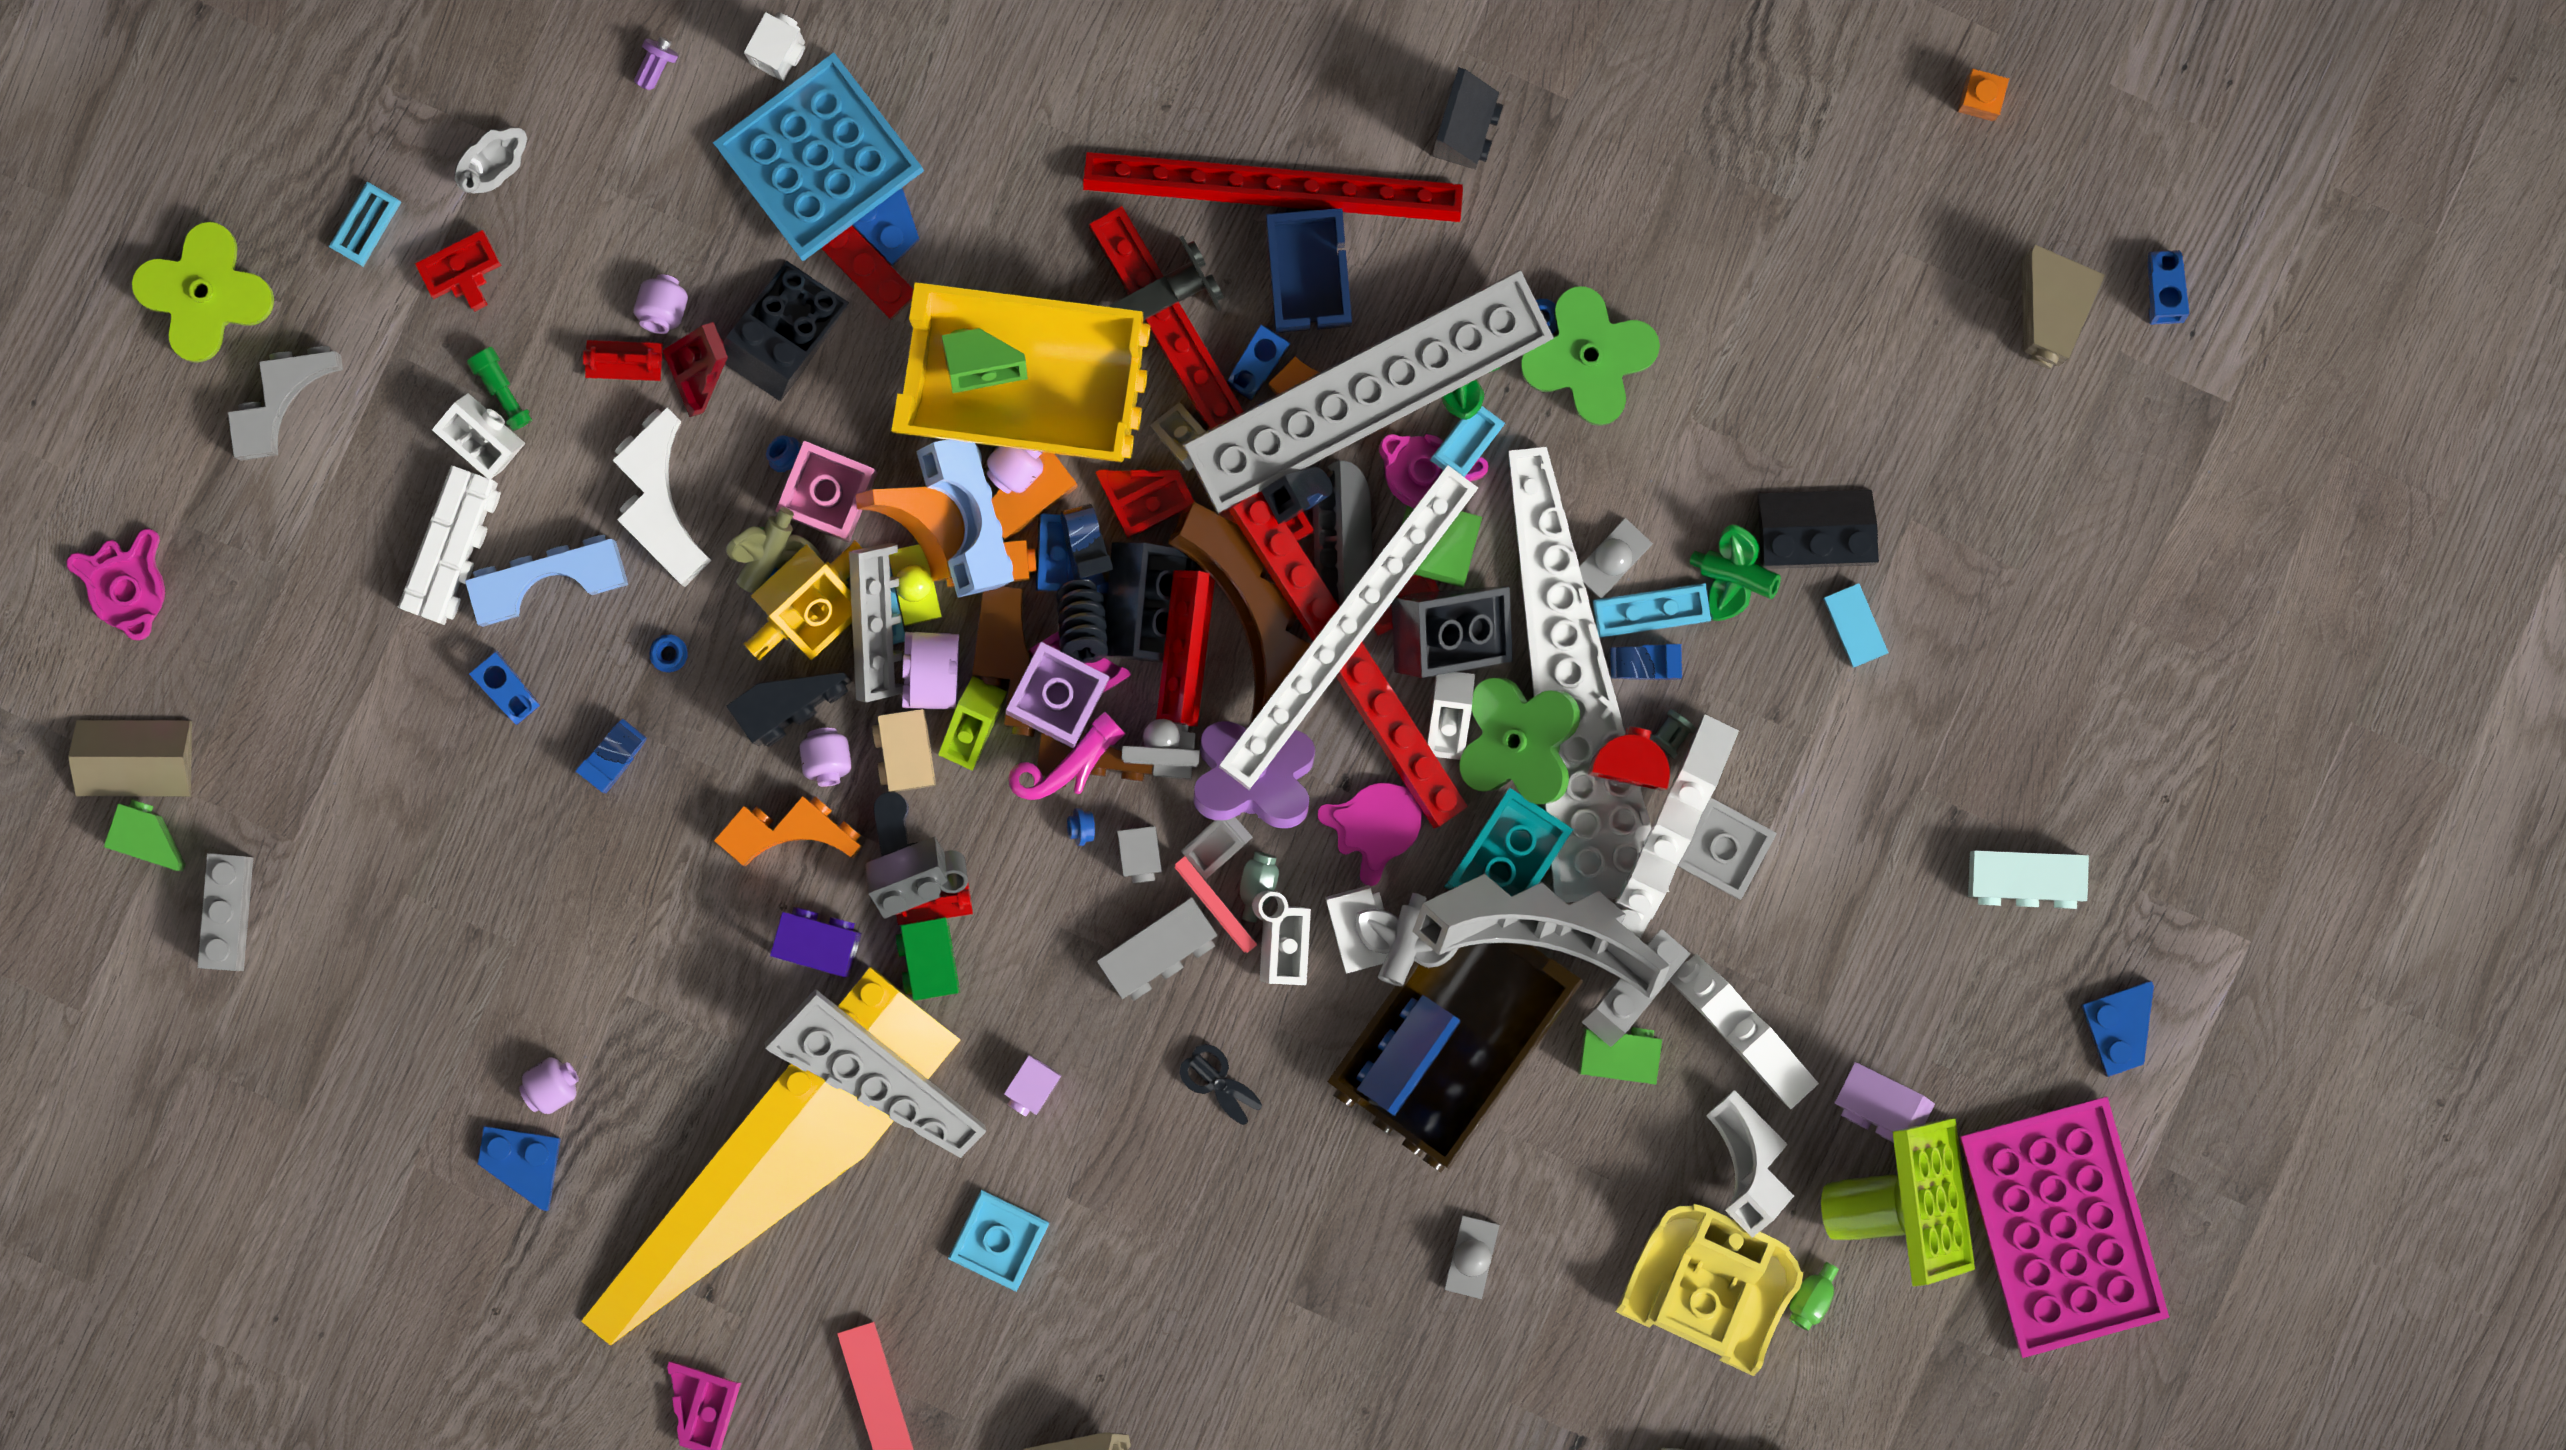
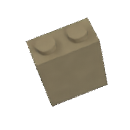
[2022,245,2105,369]

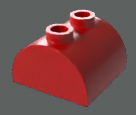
[1588,726,1670,791]

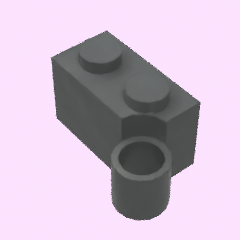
[865,836,968,919]

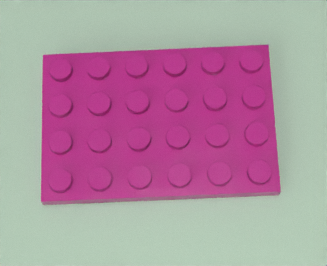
[1959,1096,2169,1358]

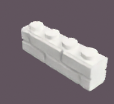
[398,465,501,625]

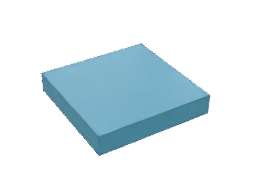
[948,1189,1050,1292]

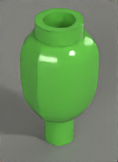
[1789,1262,1839,1331]

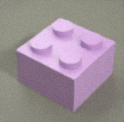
[1006,642,1110,749]
[1835,1062,1935,1143]

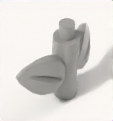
[1355,893,1458,986]

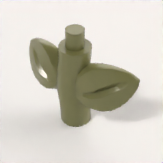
[726,507,823,593]

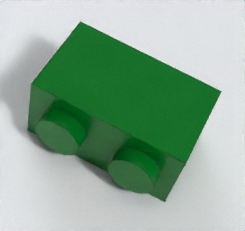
[896,918,961,1001]

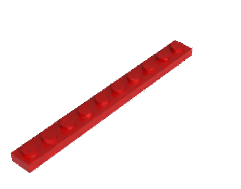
[1083,152,1463,222]
[1089,206,1314,541]
[1228,491,1468,828]

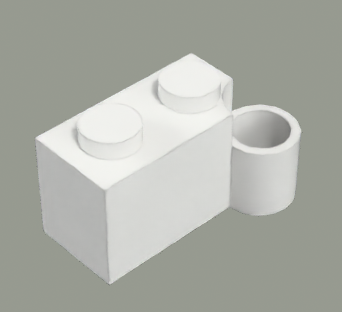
[1252,890,1311,985]

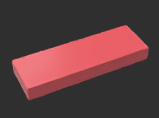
[1174,856,1257,953]

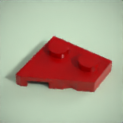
[1095,470,1194,538]

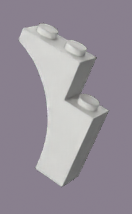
[613,408,712,587]
[1670,954,1819,1109]

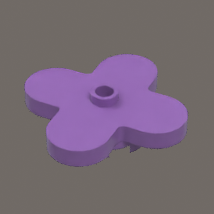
[1193,721,1315,828]

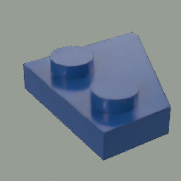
[853,187,920,266]
[1036,514,1108,594]
[2081,981,2154,1077]
[478,1126,561,1211]

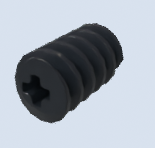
[1056,579,1108,664]

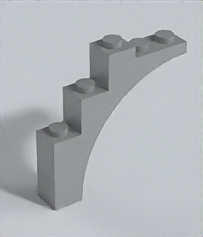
[1412,874,1670,998]

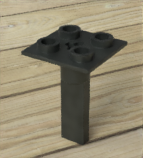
[1108,235,1224,321]

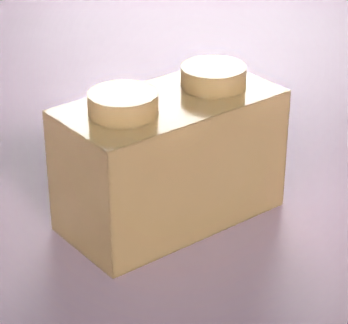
[872,709,936,792]

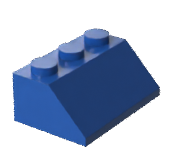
[1356,995,1461,1116]

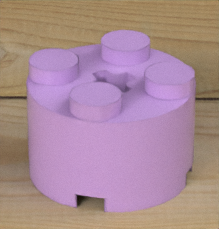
[902,632,959,710]

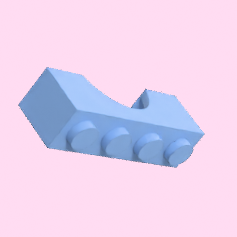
[916,440,1014,597]
[465,535,628,627]

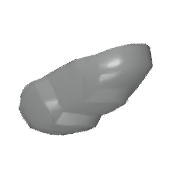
[455,127,527,194]

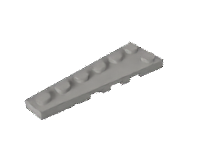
[764,989,986,1158]

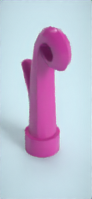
[1008,712,1125,800]

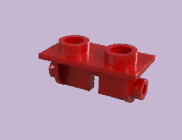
[583,340,663,381]
[895,882,973,925]

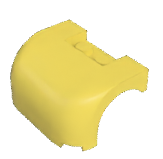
[1615,1204,1803,1376]

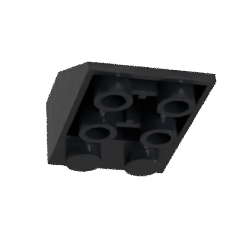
[723,261,849,401]
[726,673,852,747]

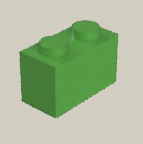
[1578,1027,1662,1085]

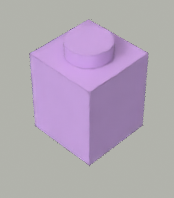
[1004,1055,1062,1116]

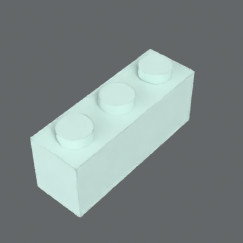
[1968,851,2089,909]

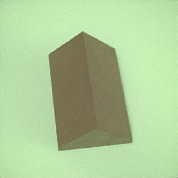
[68,720,192,797]

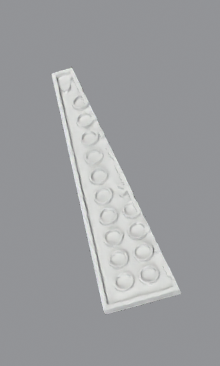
[1508,447,1669,903]

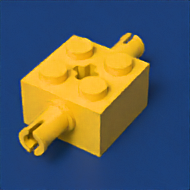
[743,540,863,661]

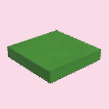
[1402,505,1482,588]

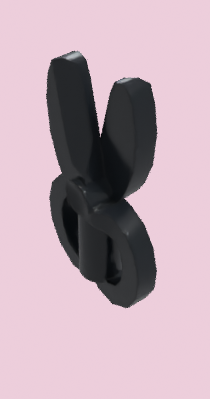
[1179,1044,1262,1125]

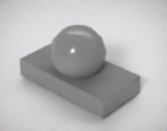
[1579,518,1653,599]
[1122,719,1200,767]
[1181,817,1253,879]
[1444,1215,1500,1299]

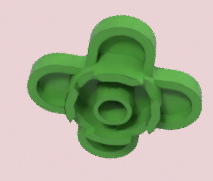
[1521,286,1660,426]
[1460,678,1580,804]

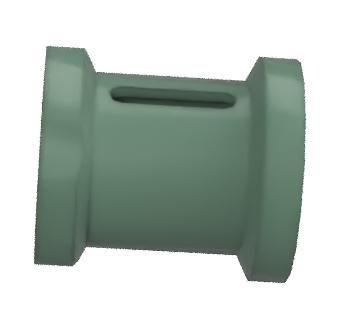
[1650,709,1697,759]

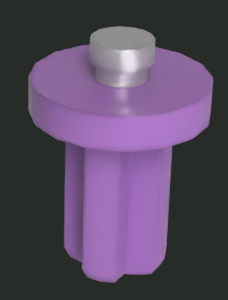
[634,37,679,90]

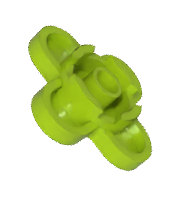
[132,222,274,363]

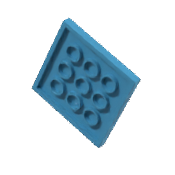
[713,53,924,261]

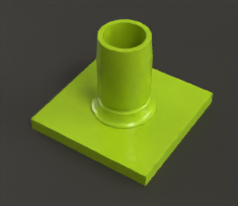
[1821,1118,1975,1286]

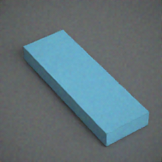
[1592,583,1711,638]

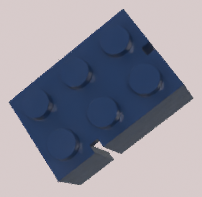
[1266,208,1352,333]

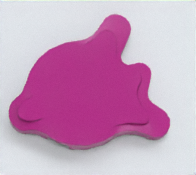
[1379,434,1489,509]
[66,529,165,641]
[1317,783,1422,886]

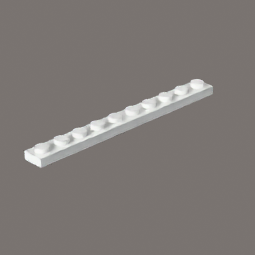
[1219,465,1478,790]

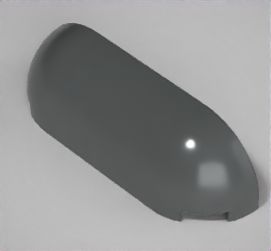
[1313,461,1373,607]

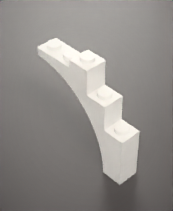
[1614,715,1739,939]

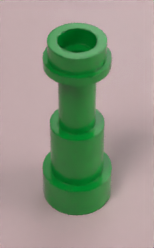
[466,346,532,432]

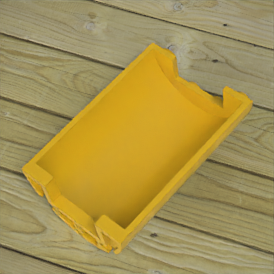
[891,282,1150,462]

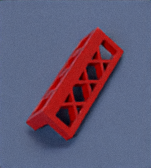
[1156,570,1215,727]

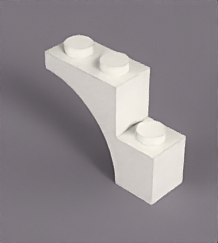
[1706,1090,1794,1238]

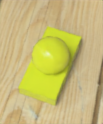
[889,544,942,626]

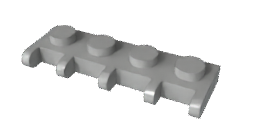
[849,543,904,702]

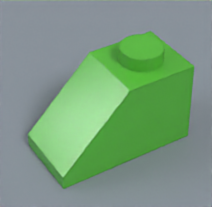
[942,328,1028,393]
[104,799,186,871]

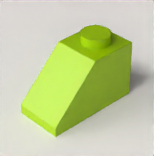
[938,676,1007,771]

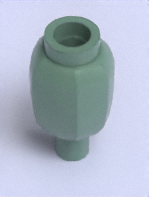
[1240,851,1279,922]

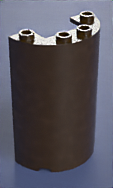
[1327,943,1583,1173]

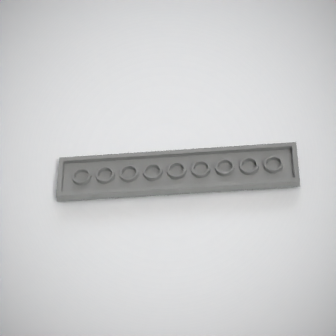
[1183,270,1554,513]

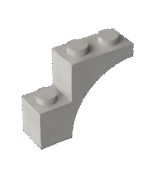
[228,346,343,461]

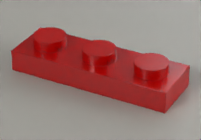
[821,225,914,320]

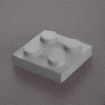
[1677,798,1777,900]

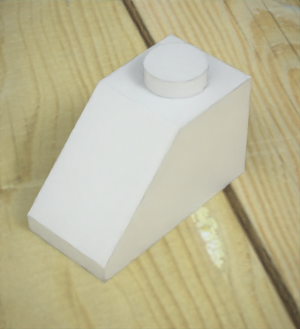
[1427,672,1475,760]

